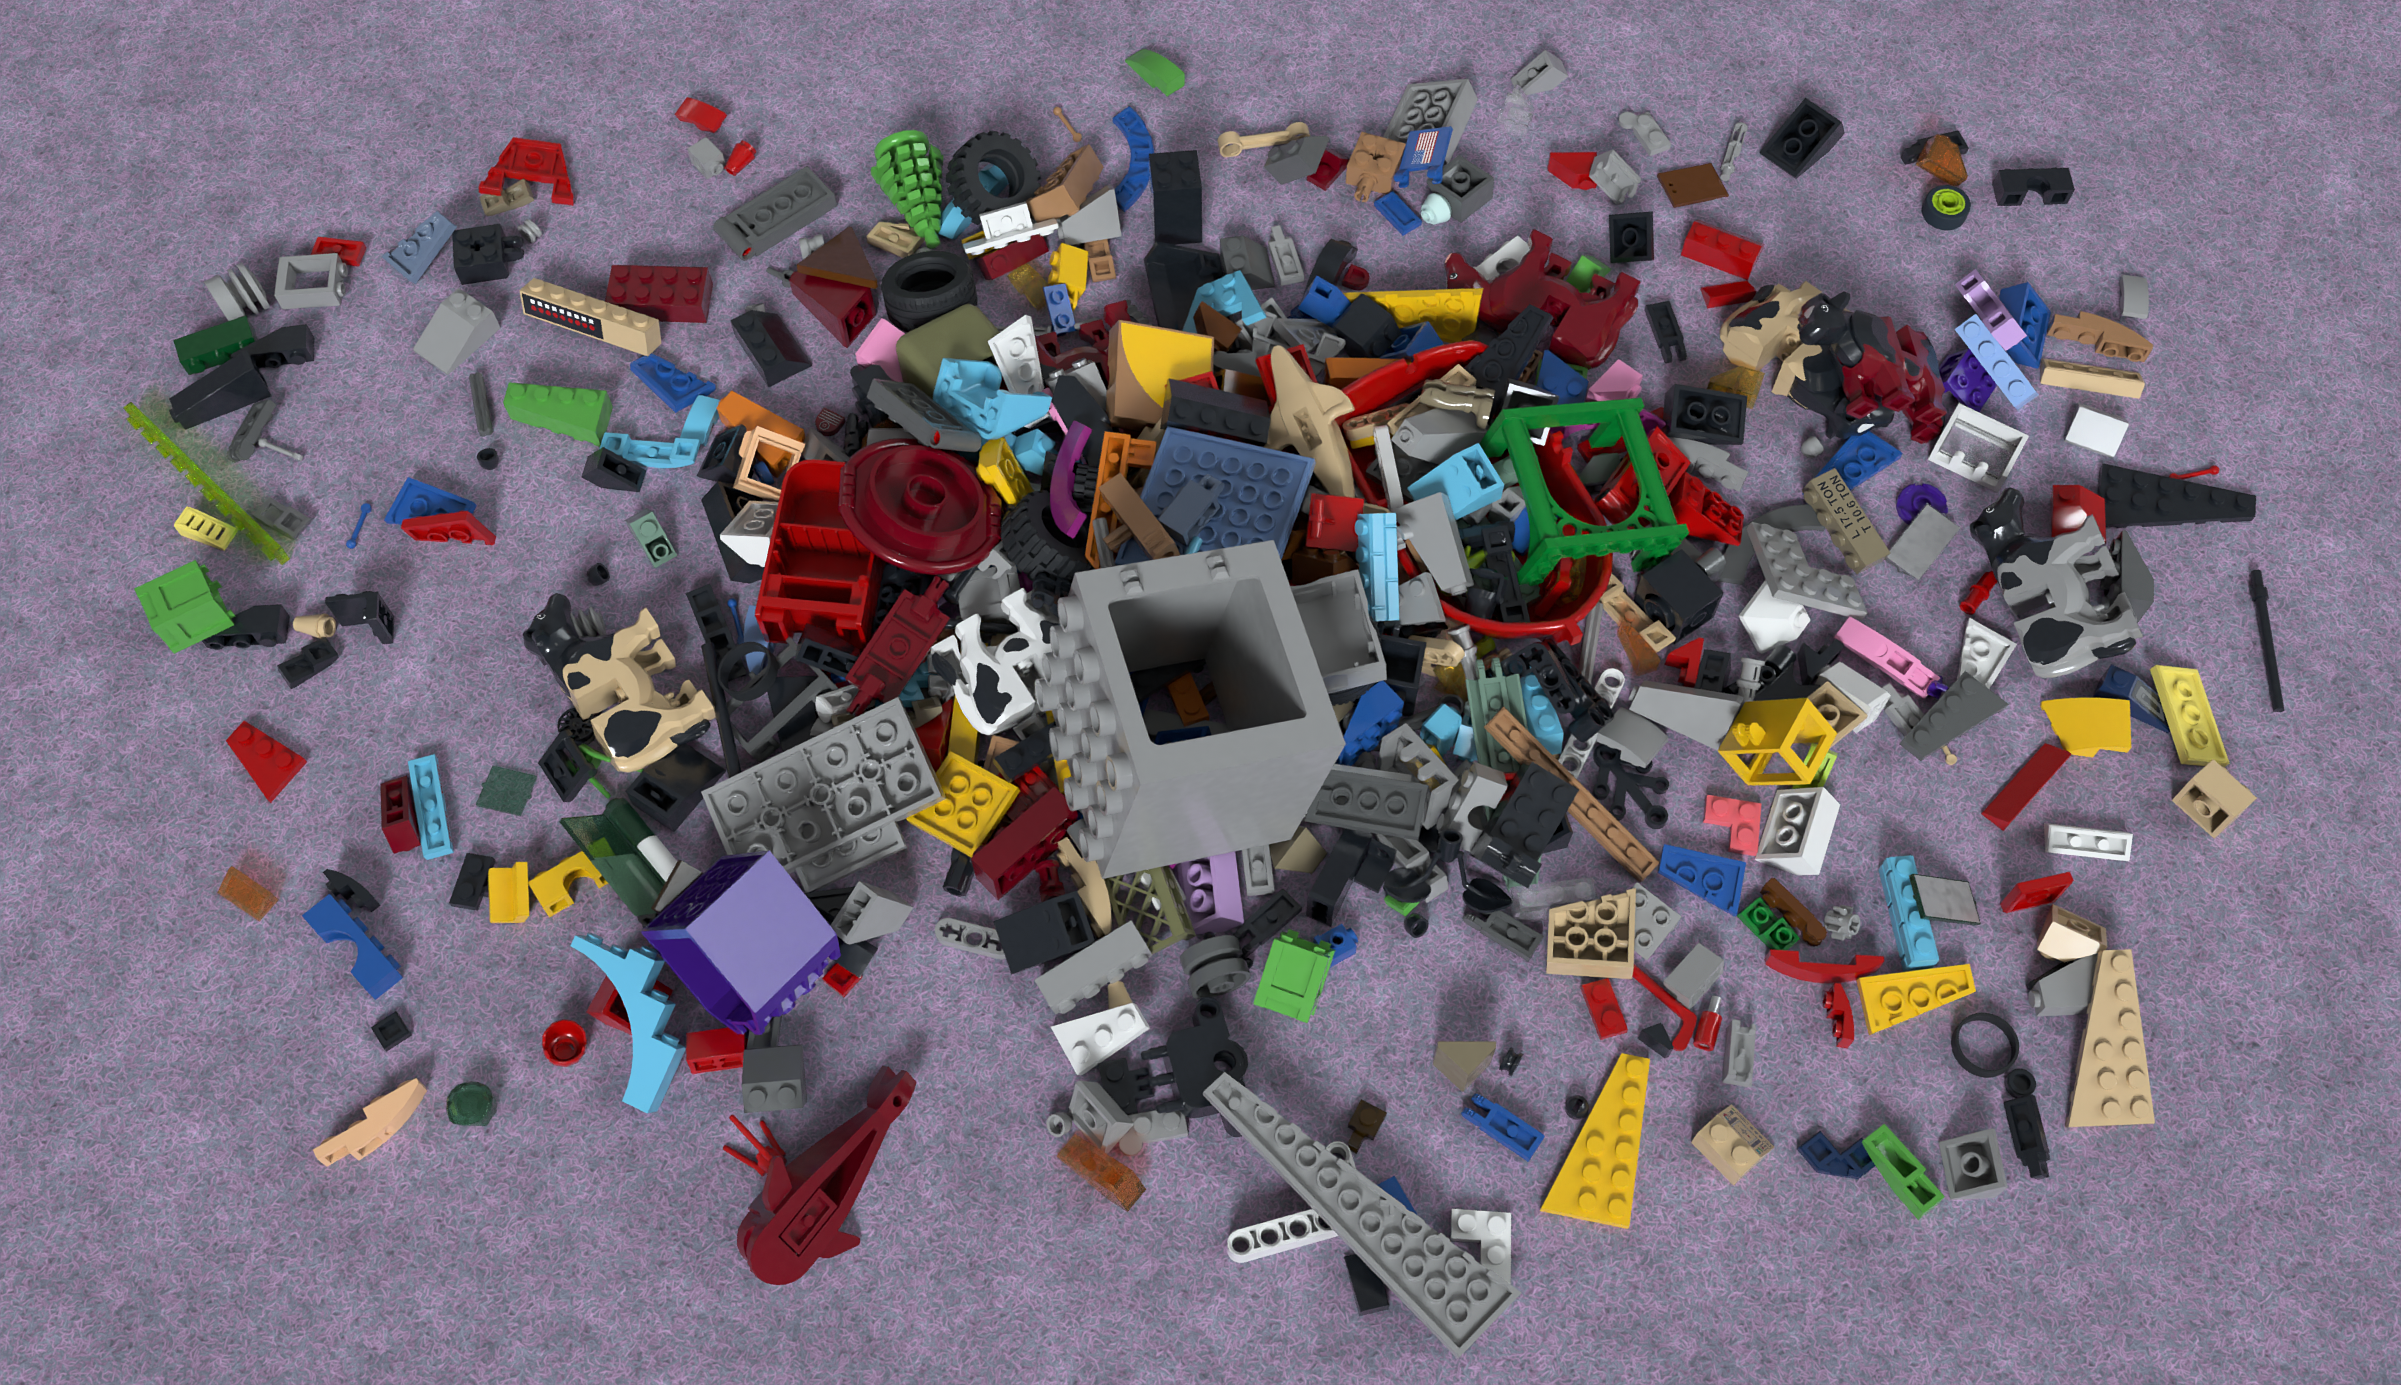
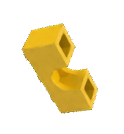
[528,839,614,918]

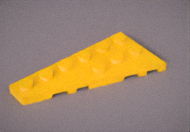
[1343,288,1483,343]
[1540,1053,1650,1229]

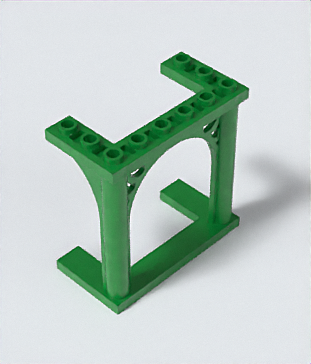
[1479,398,1689,586]

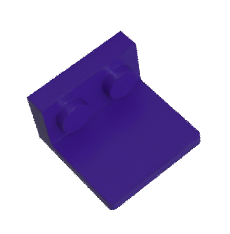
[1939,348,1997,412]

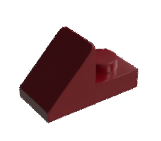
[1306,148,1350,191]

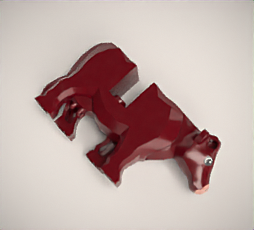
[1444,229,1641,370]

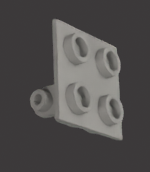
[1632,882,1682,960]

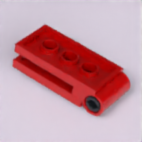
[1594,426,1691,530]

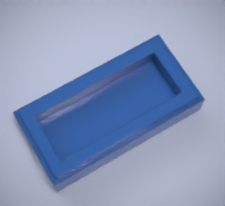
[1374,191,1422,236]

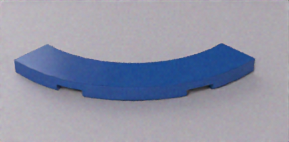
[1112,106,1154,212]

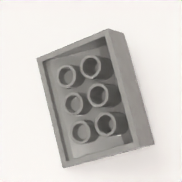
[1383,79,1478,166]

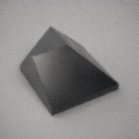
[1609,211,1654,263]

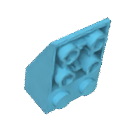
[1407,443,1504,520]

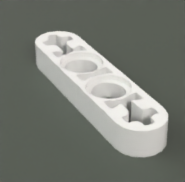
[1373,425,1403,513]

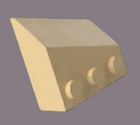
[1546,888,1636,979]

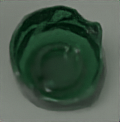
[446,1081,497,1126]

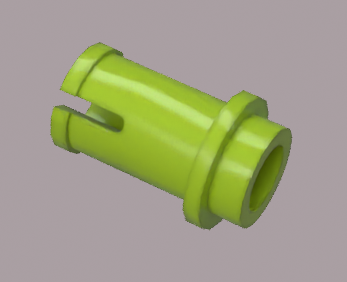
[1474,635,1496,660]

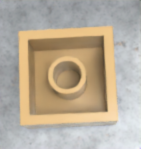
[2172,759,2257,839]

